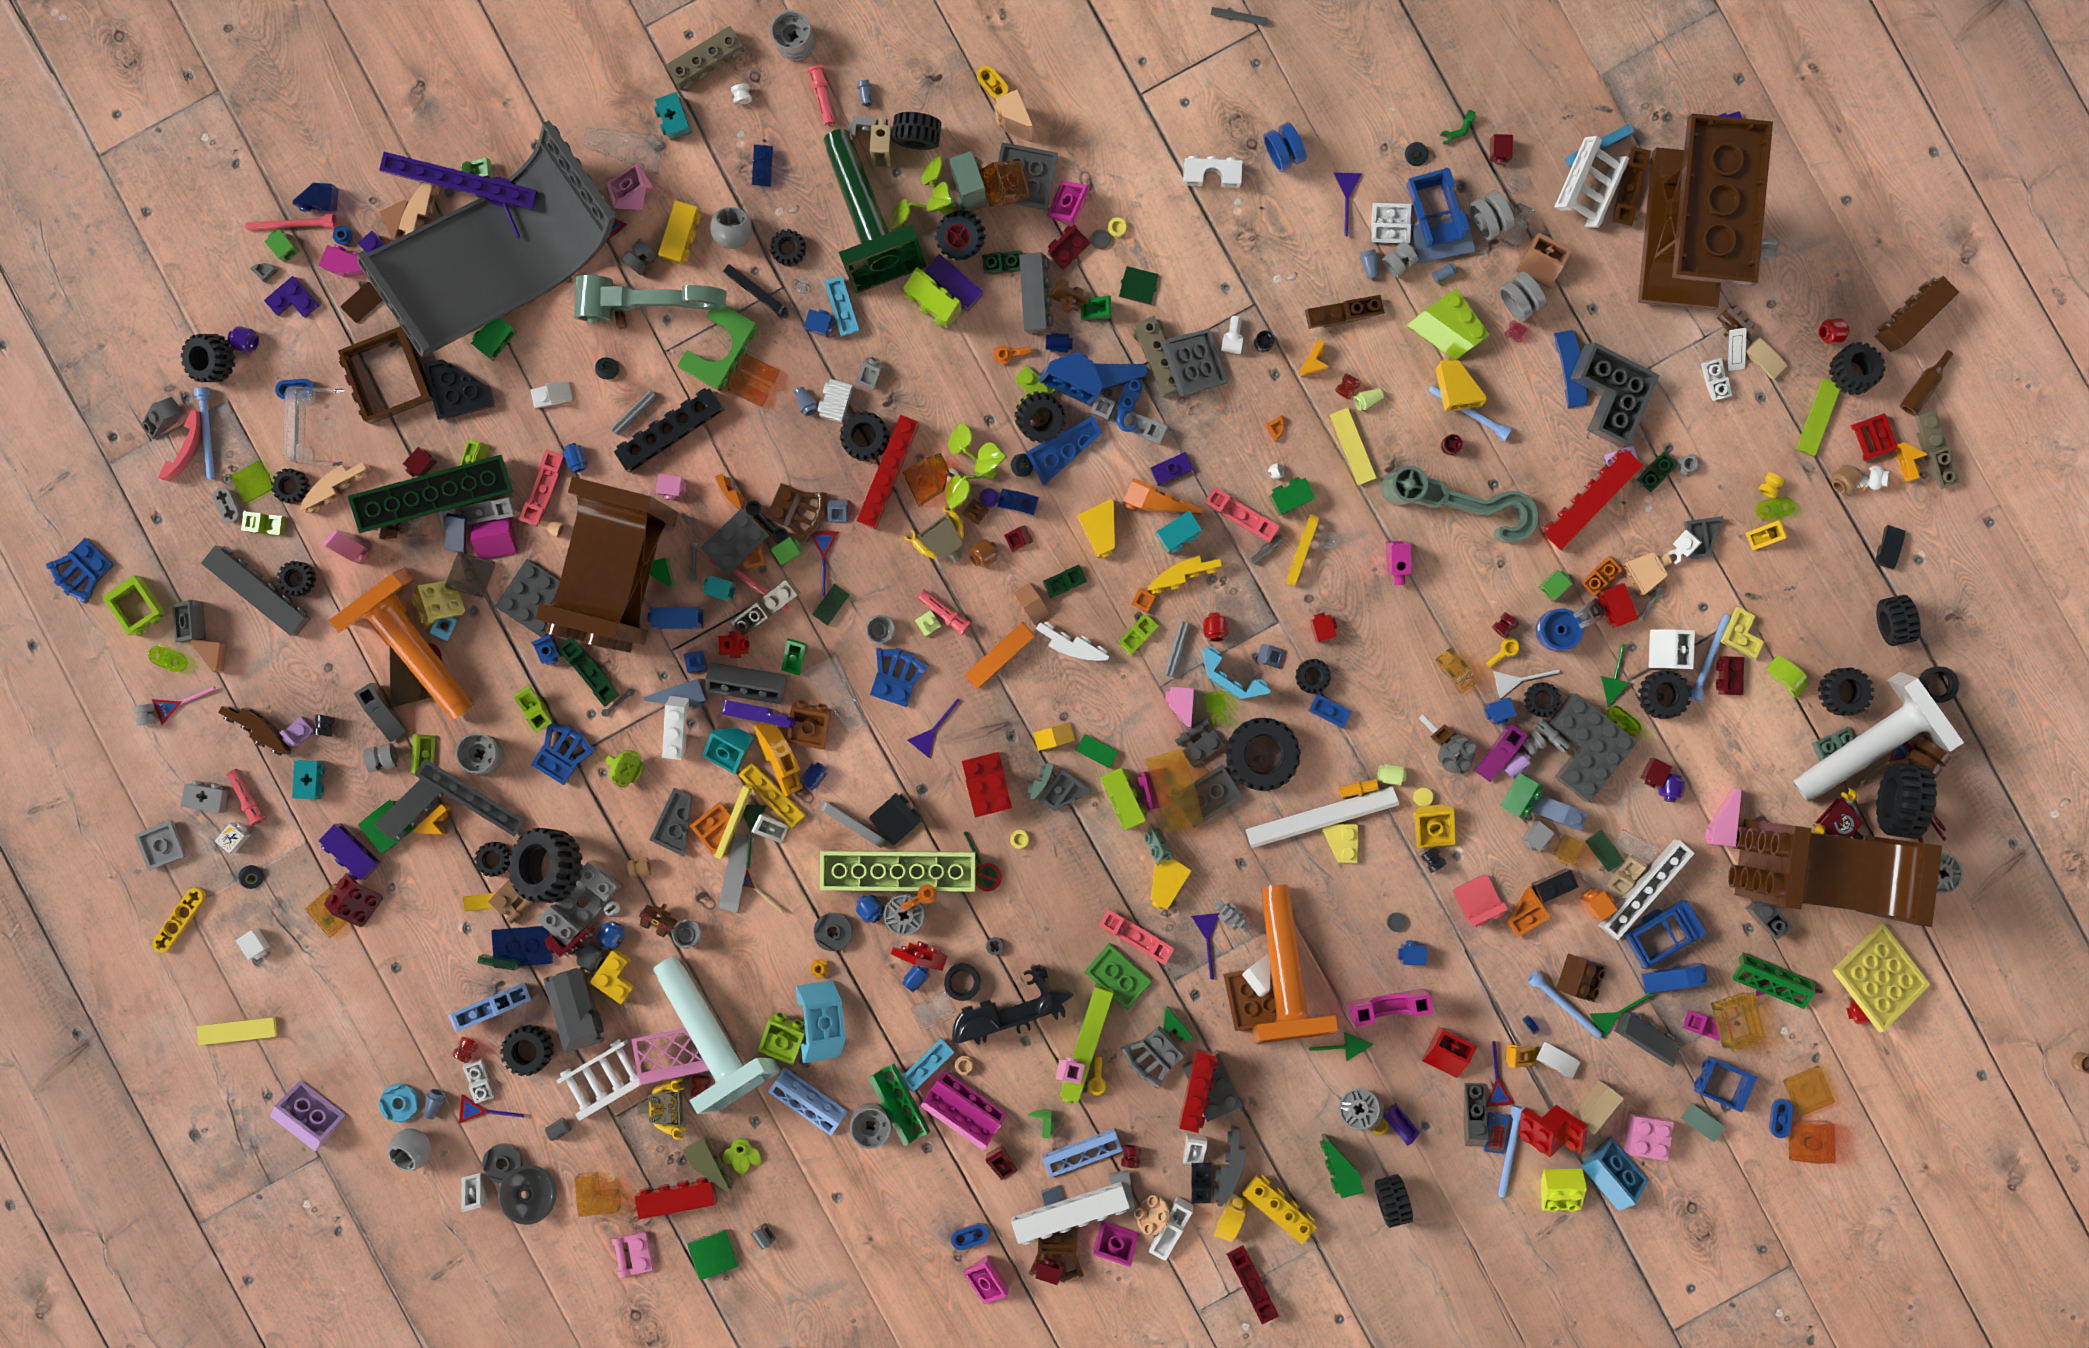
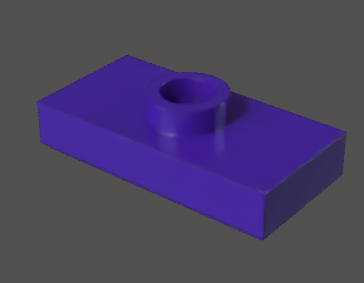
[1150,452,1193,485]
[1383,1103,1420,1146]

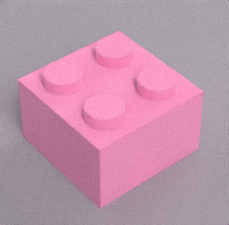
[1624,1113,1674,1161]

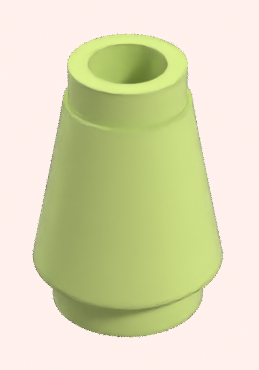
[1353,388,1384,411]

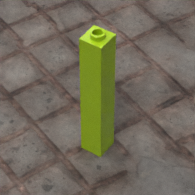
[1060,984,1114,1104]

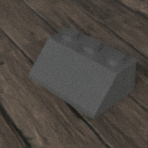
[1613,1011,1680,1067]

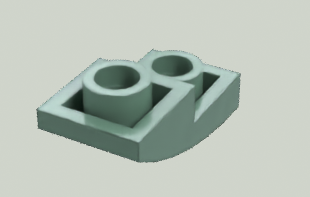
[1812,726,1855,761]
[1027,763,1054,800]
[1681,1103,1726,1142]

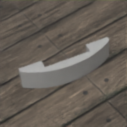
[1090,395,1168,444]
[438,497,515,531]
[719,834,755,913]

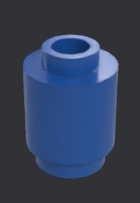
[563,443,587,473]
[902,965,930,992]

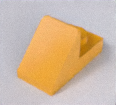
[1298,339,1329,377]
[1895,442,1928,482]
[413,803,451,834]
[1506,1044,1537,1068]

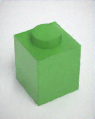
[264,229,300,263]
[771,537,803,567]
[1538,570,1572,601]

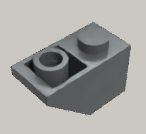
[141,397,183,439]
[1745,900,1792,940]

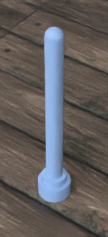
[1429,385,1512,441]
[194,387,215,480]
[1689,614,1730,702]
[1527,970,1602,1038]
[1498,1105,1525,1198]

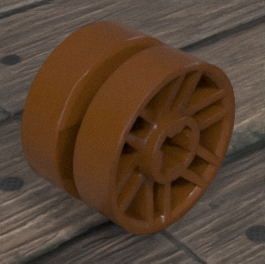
[1905,738,1951,778]

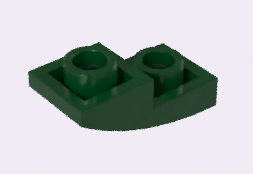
[982,250,1023,274]
[1637,451,1678,493]

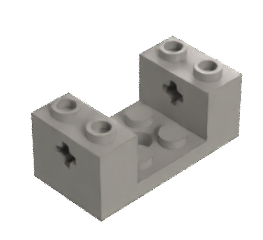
[538,860,623,946]

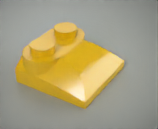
[1413,804,1455,848]

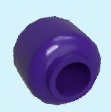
[227,326,259,353]
[1658,774,1685,803]

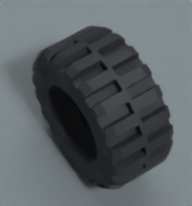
[1225,718,1301,791]
[1876,762,1937,839]
[508,828,583,903]

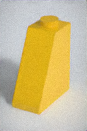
[1435,359,1487,412]
[1077,498,1115,559]
[1150,858,1192,910]

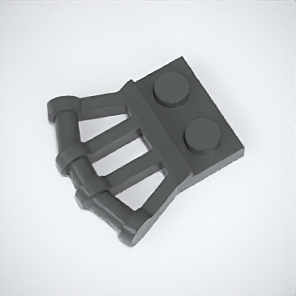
[1120,1025,1186,1089]

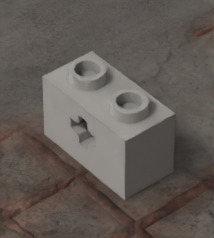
[181,780,229,813]

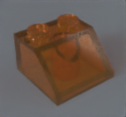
[979,161,1031,207]
[1788,1120,1836,1164]

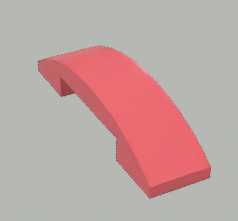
[158,409,202,481]
[518,449,564,527]
[1204,486,1280,543]
[1099,909,1175,965]

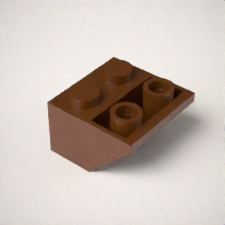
[1556,953,1606,1002]

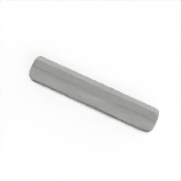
[611,390,657,435]
[1165,621,1190,677]

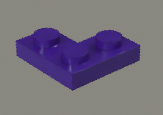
[264,276,320,318]

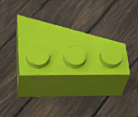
[1100,767,1146,831]

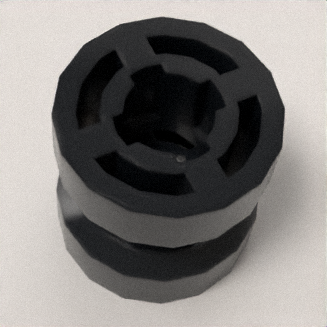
[1254,330,1275,353]
[312,715,335,737]
[1420,847,1447,873]

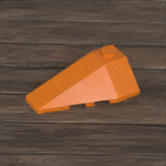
[1123,478,1203,515]

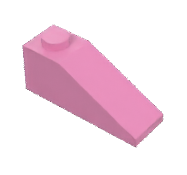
[322,529,370,563]
[1705,788,1742,847]

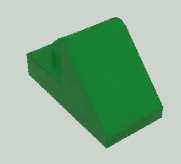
[781,638,808,676]
[1162,1006,1193,1042]

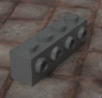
[1019,252,1053,334]
[705,662,787,704]
[375,779,444,841]

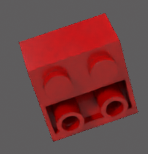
[1422,1026,1477,1078]

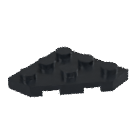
[424,359,495,420]

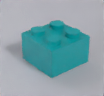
[1155,510,1202,554]

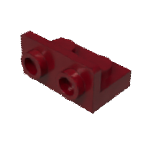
[1048,224,1091,271]
[1716,656,1744,695]

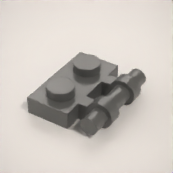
[1175,719,1225,767]

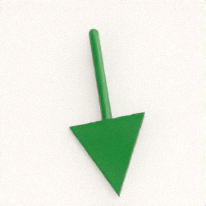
[1601,644,1629,707]
[1309,1032,1374,1061]

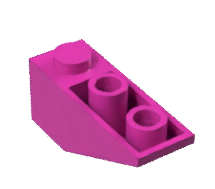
[318,244,365,277]

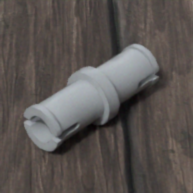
[1534,718,1571,753]

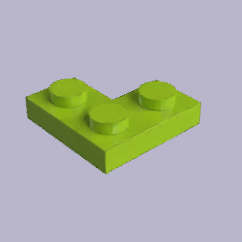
[1014,365,1055,419]

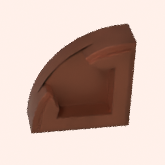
[615,310,627,329]

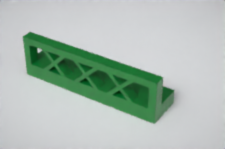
[1732,952,1816,1009]
[868,1063,931,1146]

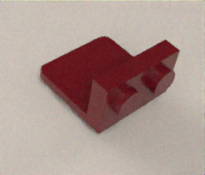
[324,873,383,927]
[544,926,595,957]

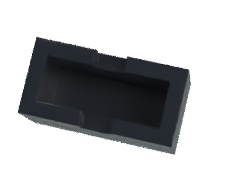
[1531,868,1579,903]

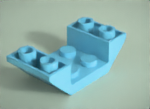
[1202,646,1271,699]
[796,980,845,1063]

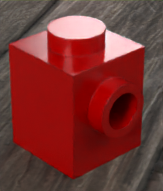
[1310,612,1337,642]

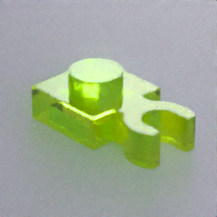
[1203,690,1226,725]

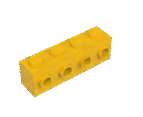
[1241,1174,1317,1245]

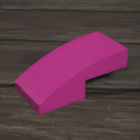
[1682,1010,1725,1041]

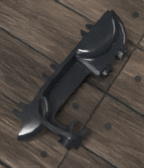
[952,963,1074,1045]

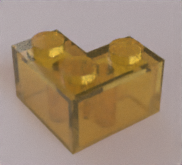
[574,1172,621,1217]

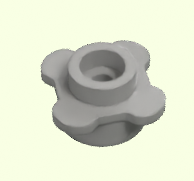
[1677,454,1699,475]

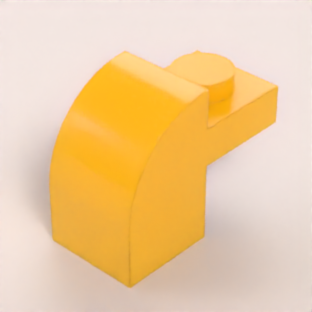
[1214,1193,1248,1242]

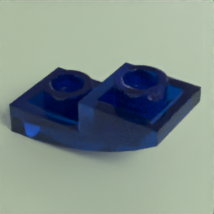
[752,144,773,187]

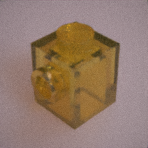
[1553,834,1585,866]

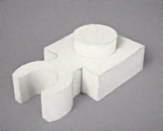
[1667,530,1702,564]

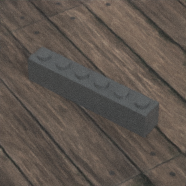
[201,545,311,636]

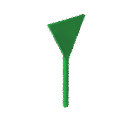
[1589,993,1654,1038]

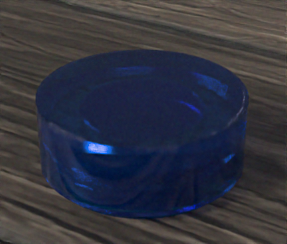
[1522,1015,1539,1035]

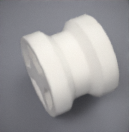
[731,84,753,105]

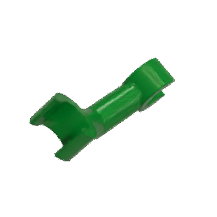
[1440,110,1476,144]

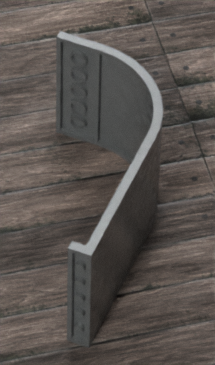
[357,120,616,358]

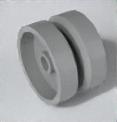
[1469,190,1515,240]
[1499,271,1547,322]

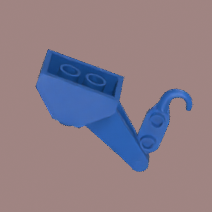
[1038,353,1147,432]

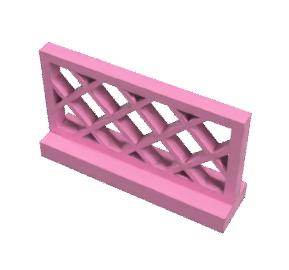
[631,1028,709,1086]

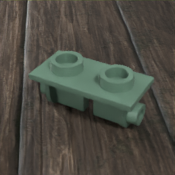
[1144,824,1173,866]

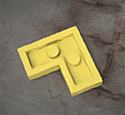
[1720,607,1764,659]

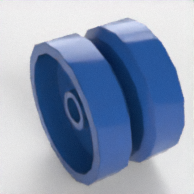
[1263,122,1307,172]
[1535,608,1584,651]

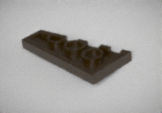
[390,646,430,708]

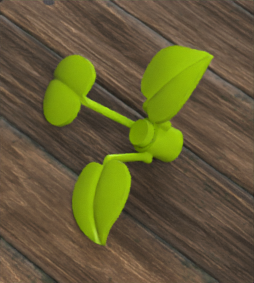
[890,155,955,232]
[946,423,1007,510]

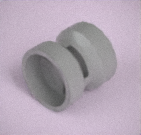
[134,704,157,726]
[1521,731,1547,757]

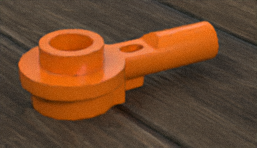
[993,345,1031,364]
[900,884,937,912]

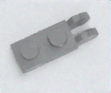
[1573,598,1605,629]

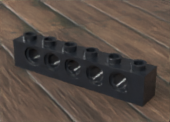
[614,388,725,473]

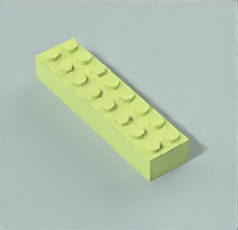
[820,850,976,892]

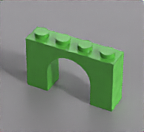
[677,306,758,392]

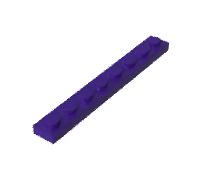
[379,152,537,210]

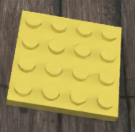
[1832,923,1930,1033]

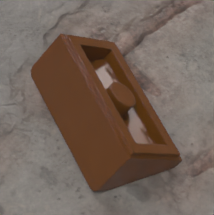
[340,282,382,323]

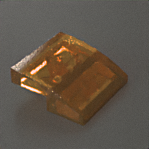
[728,354,780,407]

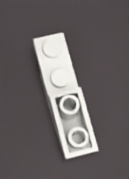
[1036,622,1109,661]

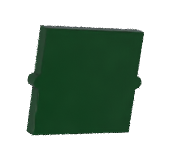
[1119,266,1159,305]

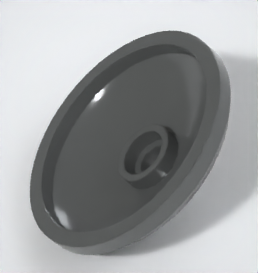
[498,1165,557,1225]

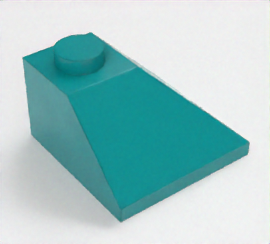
[702,728,754,775]

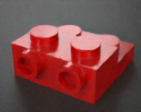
[891,941,947,971]

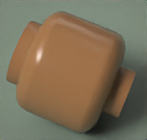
[1831,465,1862,494]

